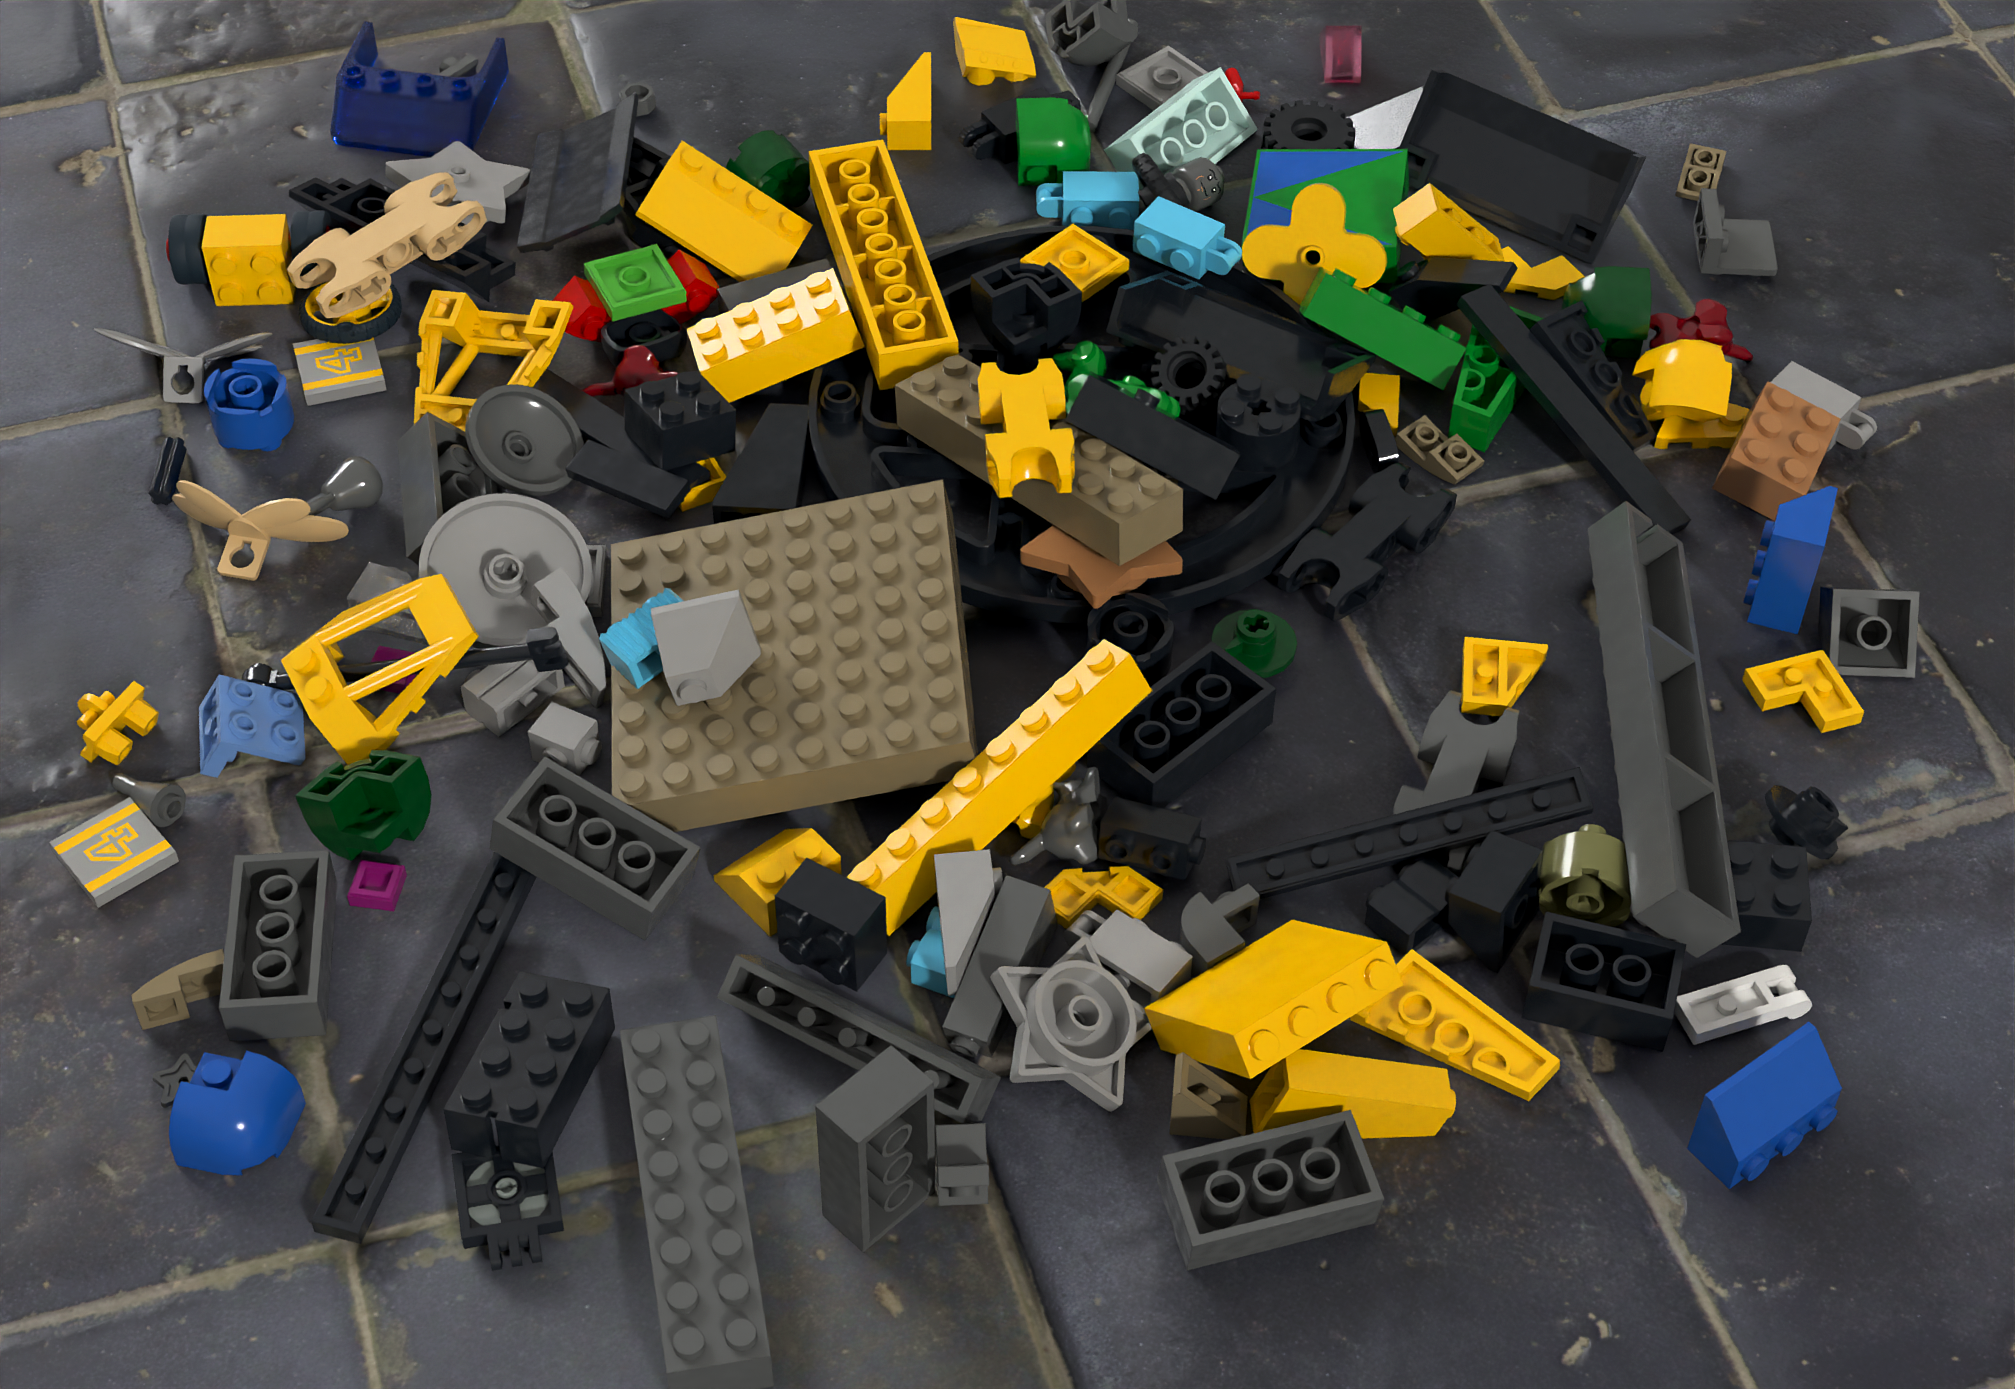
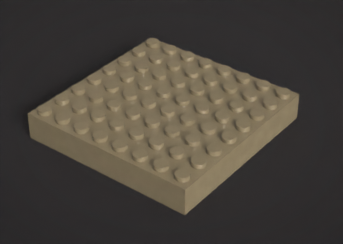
[611,479,978,832]

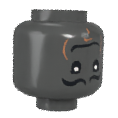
[1172,157,1225,212]

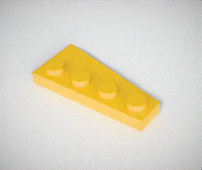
[1350,949,1560,1101]

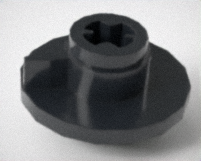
[1765,785,1848,860]

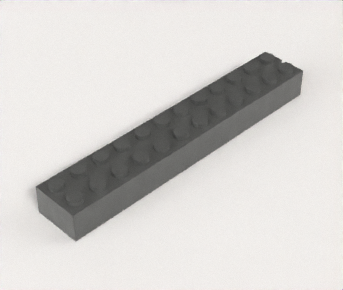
[1588,501,1741,958]

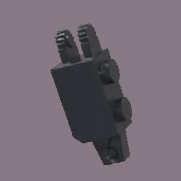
[958,87,1081,164]

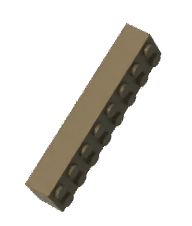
[895,354,1183,566]

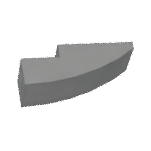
[531,567,606,708]

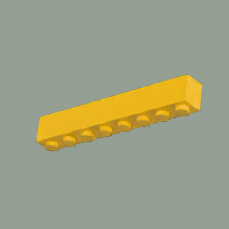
[847,639,1152,936]

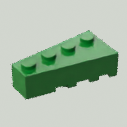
[1299,267,1466,390]
[1448,306,1544,453]

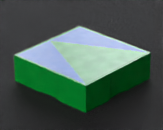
[1241,149,1409,283]

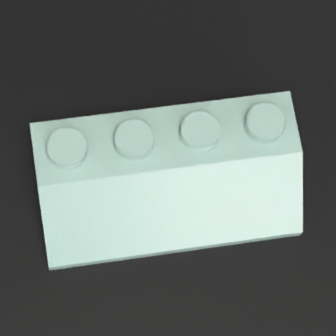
[1104,67,1258,190]

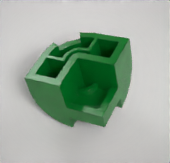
[1016,97,1091,186]

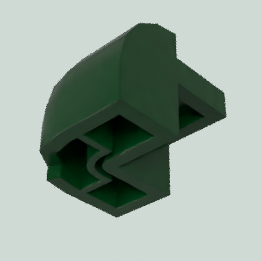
[1561,266,1652,358]
[295,750,432,861]

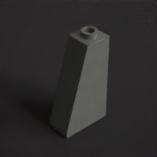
[942,875,1058,1058]

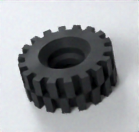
[1261,100,1356,149]

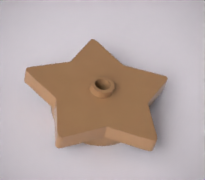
[1020,525,1183,609]

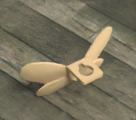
[172,480,349,581]

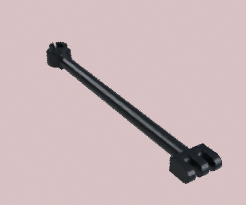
[241,627,569,690]

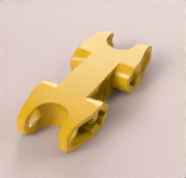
[977,358,1075,498]

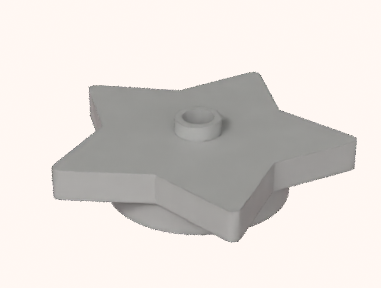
[385,141,530,225]
[990,936,1152,1112]

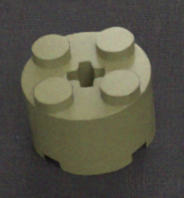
[1539,824,1632,927]

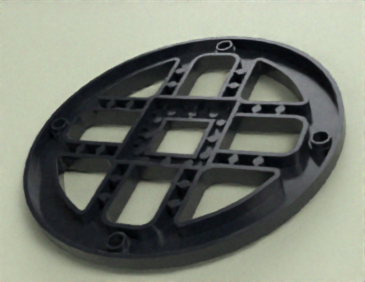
[808,226,1355,624]

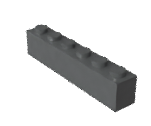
[717,954,1001,1124]

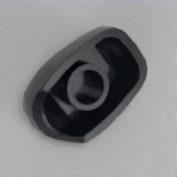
[601,309,687,367]

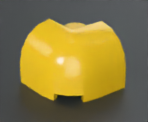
[1632,339,1732,423]

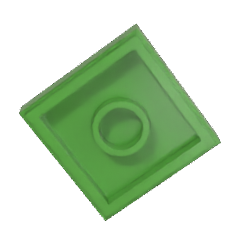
[584,244,687,322]

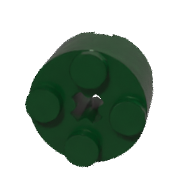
[726,130,810,208]

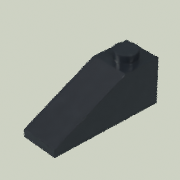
[1389,257,1518,323]

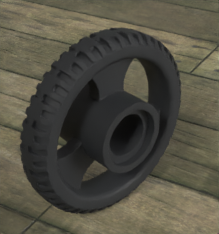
[1132,153,1190,208]

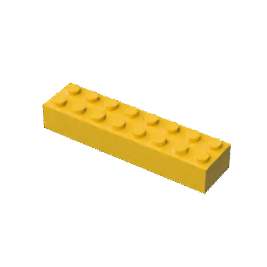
[809,139,958,390]

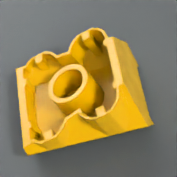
[953,17,1036,86]

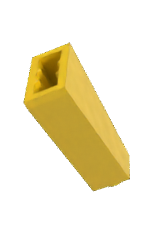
[1250,1049,1456,1139]

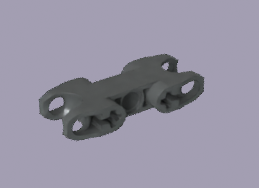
[1393,690,1520,877]

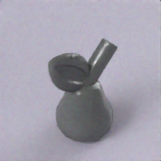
[306,456,383,516]

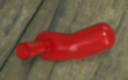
[1224,67,1260,102]

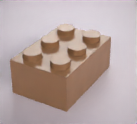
[1712,381,1841,521]

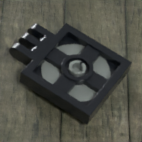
[451,1146,564,1271]

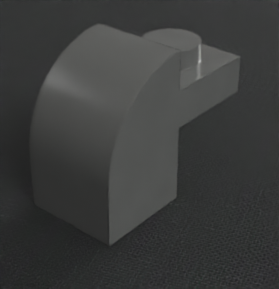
[1179,883,1260,978]
[935,1123,989,1206]

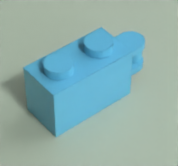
[1036,171,1139,230]
[1133,196,1242,279]

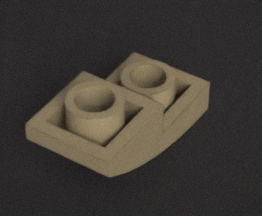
[1675,143,1727,201]
[1395,415,1485,484]

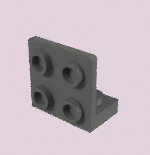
[1693,188,1778,276]

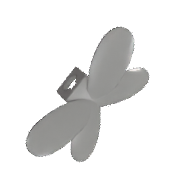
[94,328,273,404]

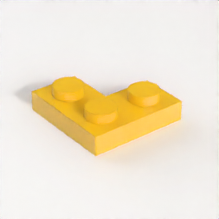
[1742,650,1864,733]

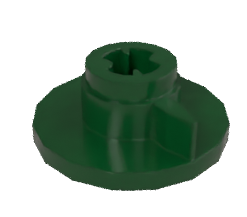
[1211,609,1297,678]

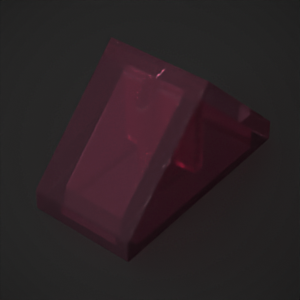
[1319,26,1362,83]

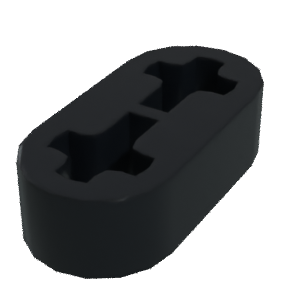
[1359,409,1399,474]

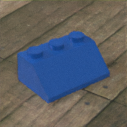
[1743,486,1838,635]
[1687,1022,1842,1189]

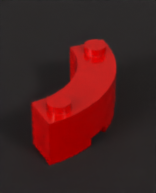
[552,249,720,342]

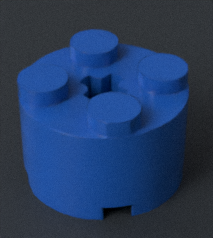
[204,358,295,451]

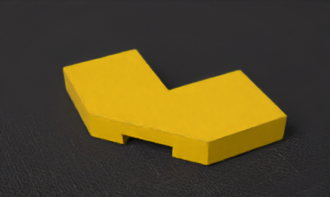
[1501,246,1585,300]
[1044,866,1163,929]

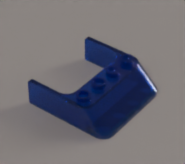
[330,21,509,157]

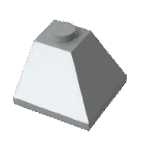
[651,589,761,706]

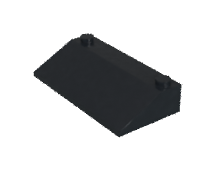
[1399,70,1646,264]
[1106,271,1376,421]

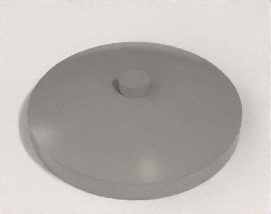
[418,493,592,649]

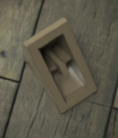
[1169,1052,1248,1140]

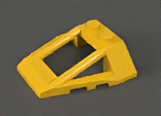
[414,290,573,431]
[281,574,479,765]

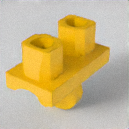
[77,681,159,765]

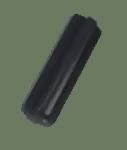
[148,437,187,505]

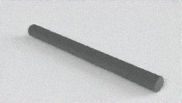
[1086,19,1138,133]

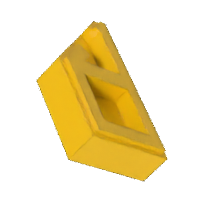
[1358,373,1400,436]

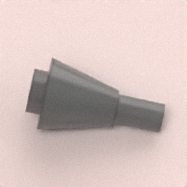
[112,773,186,827]

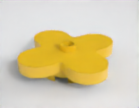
[1242,183,1387,327]

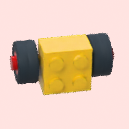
[166,210,333,306]

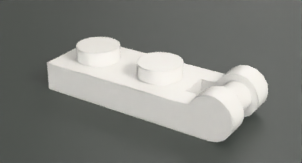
[1674,965,1812,1045]

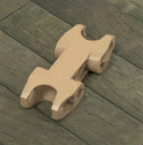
[287,172,487,318]

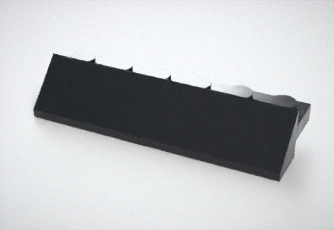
[289,177,516,302]

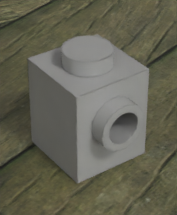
[528,702,602,776]

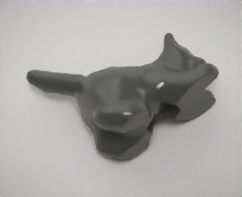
[1009,767,1108,865]

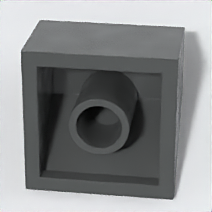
[1818,587,1920,678]

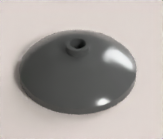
[465,384,584,496]

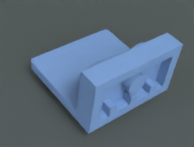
[199,674,306,778]

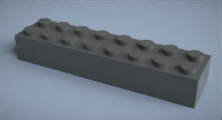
[620,1015,774,1389]

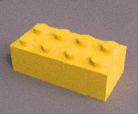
[687,268,865,403]

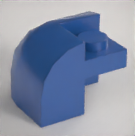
[169,1051,306,1175]

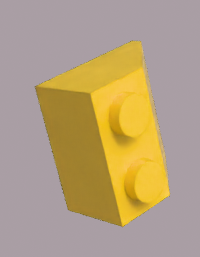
[713,828,842,937]

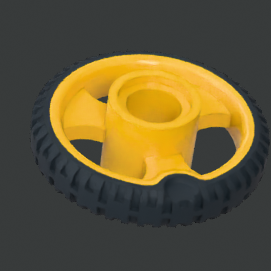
[299,282,402,344]

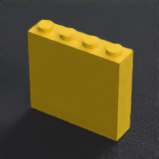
[1144,920,1403,1079]

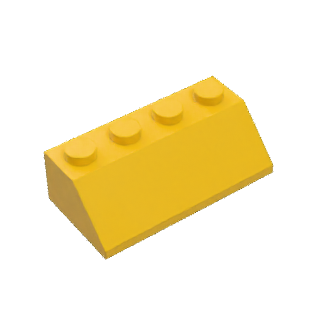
[635,141,813,282]

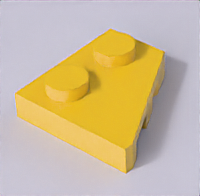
[1654,403,1750,449]
[1461,637,1548,716]

